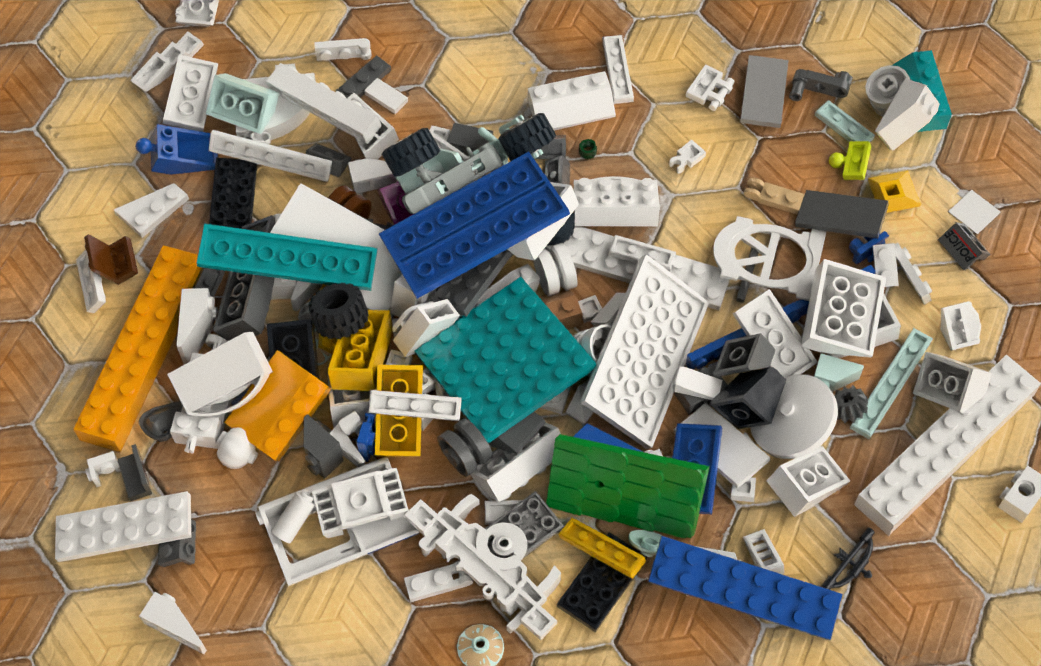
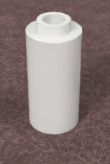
[271,490,315,543]

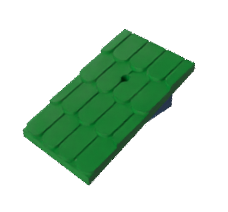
[546,423,710,538]

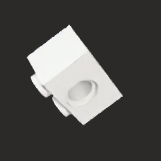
[998,466,1041,523]

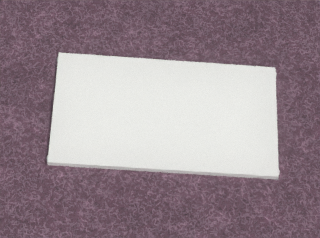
[270,183,402,310]

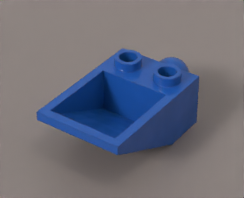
[135,124,218,175]

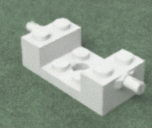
[170,342,232,453]

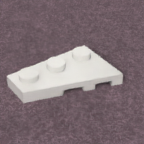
[114,183,189,238]

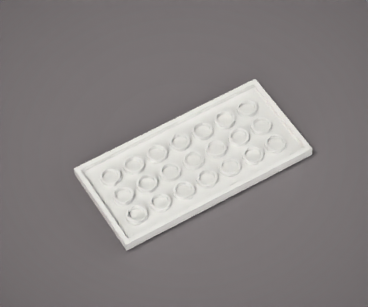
[580,255,709,449]

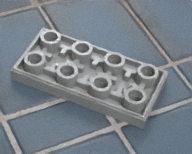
[740,55,789,128]
[485,491,564,558]

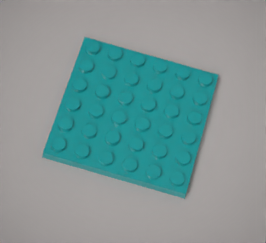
[415,276,597,443]

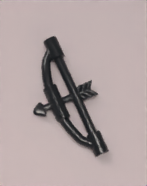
[821,527,875,590]

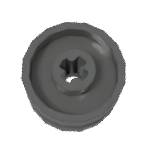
[437,418,493,477]

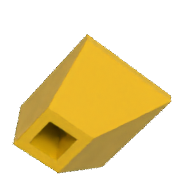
[868,170,921,213]

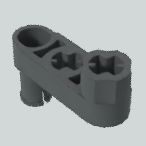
[789,69,853,101]

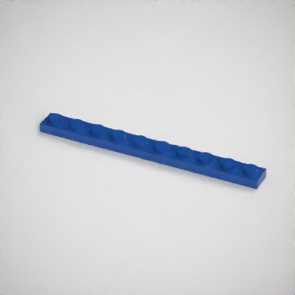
[686,265,876,370]

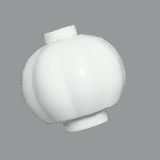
[215,428,258,469]

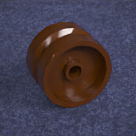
[328,185,372,220]

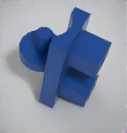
[849,231,889,265]

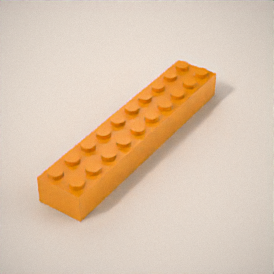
[73,245,202,453]

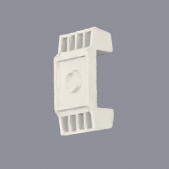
[312,468,409,538]

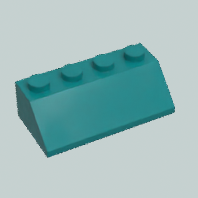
[891,50,952,132]

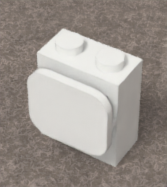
[392,299,460,357]

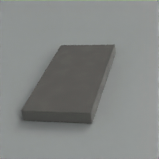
[795,190,889,239]

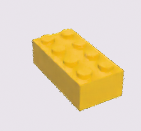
[327,310,393,391]

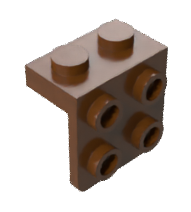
[84,234,138,285]

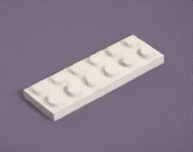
[55,491,191,562]

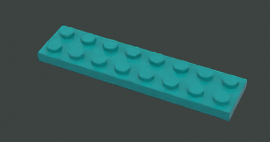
[197,224,377,291]

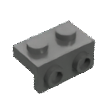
[158,519,196,567]

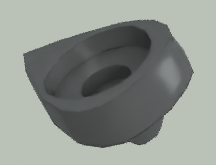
[139,401,183,442]

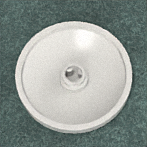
[750,374,838,459]

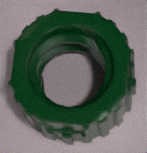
[579,139,597,159]

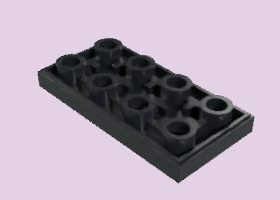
[209,157,258,229]
[557,532,648,633]

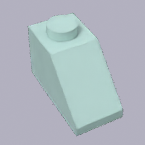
[814,353,864,392]

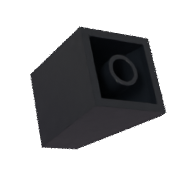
[710,367,786,429]

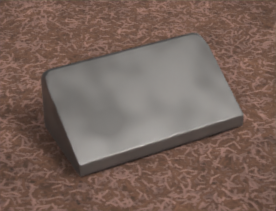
[545,155,570,185]

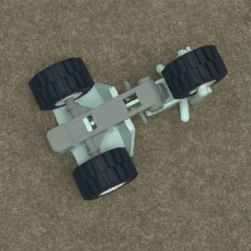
[381,113,556,214]

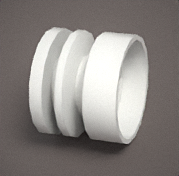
[573,324,612,376]

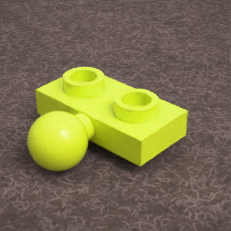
[829,141,871,180]

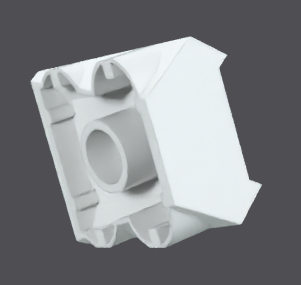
[175,0,219,27]

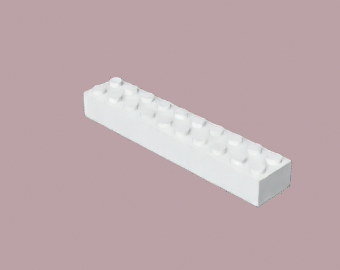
[854,355,1041,536]

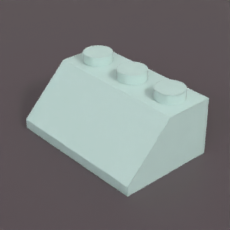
[206,73,279,134]

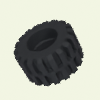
[308,283,369,339]

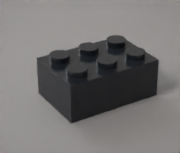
[267,319,320,380]

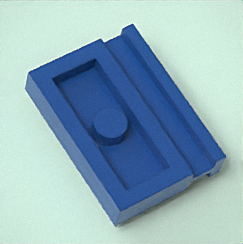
[357,413,376,462]

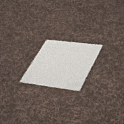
[948,190,1001,234]

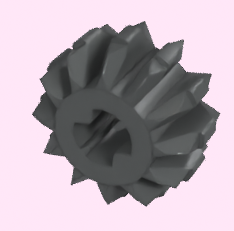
[834,385,868,423]

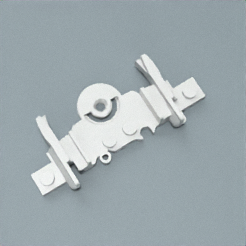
[405,494,561,640]

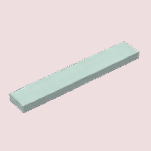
[850,328,933,440]

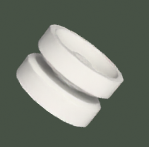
[865,65,910,117]
[533,243,578,296]

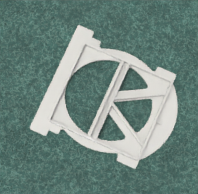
[713,216,826,301]

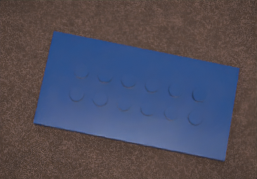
[379,152,570,299]

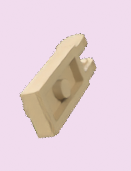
[743,178,805,214]

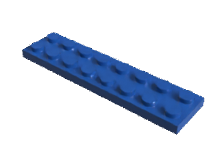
[648,536,843,640]

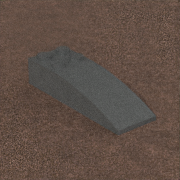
[213,215,275,341]

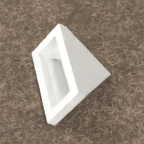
[566,381,594,425]

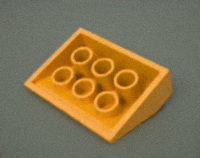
[224,350,332,462]

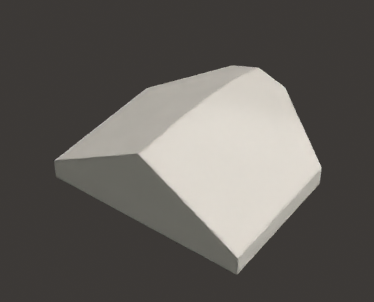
[940,301,981,350]

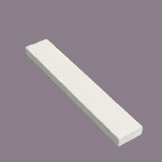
[208,130,332,182]

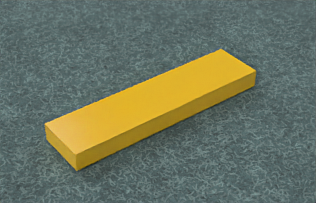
[558,517,646,579]

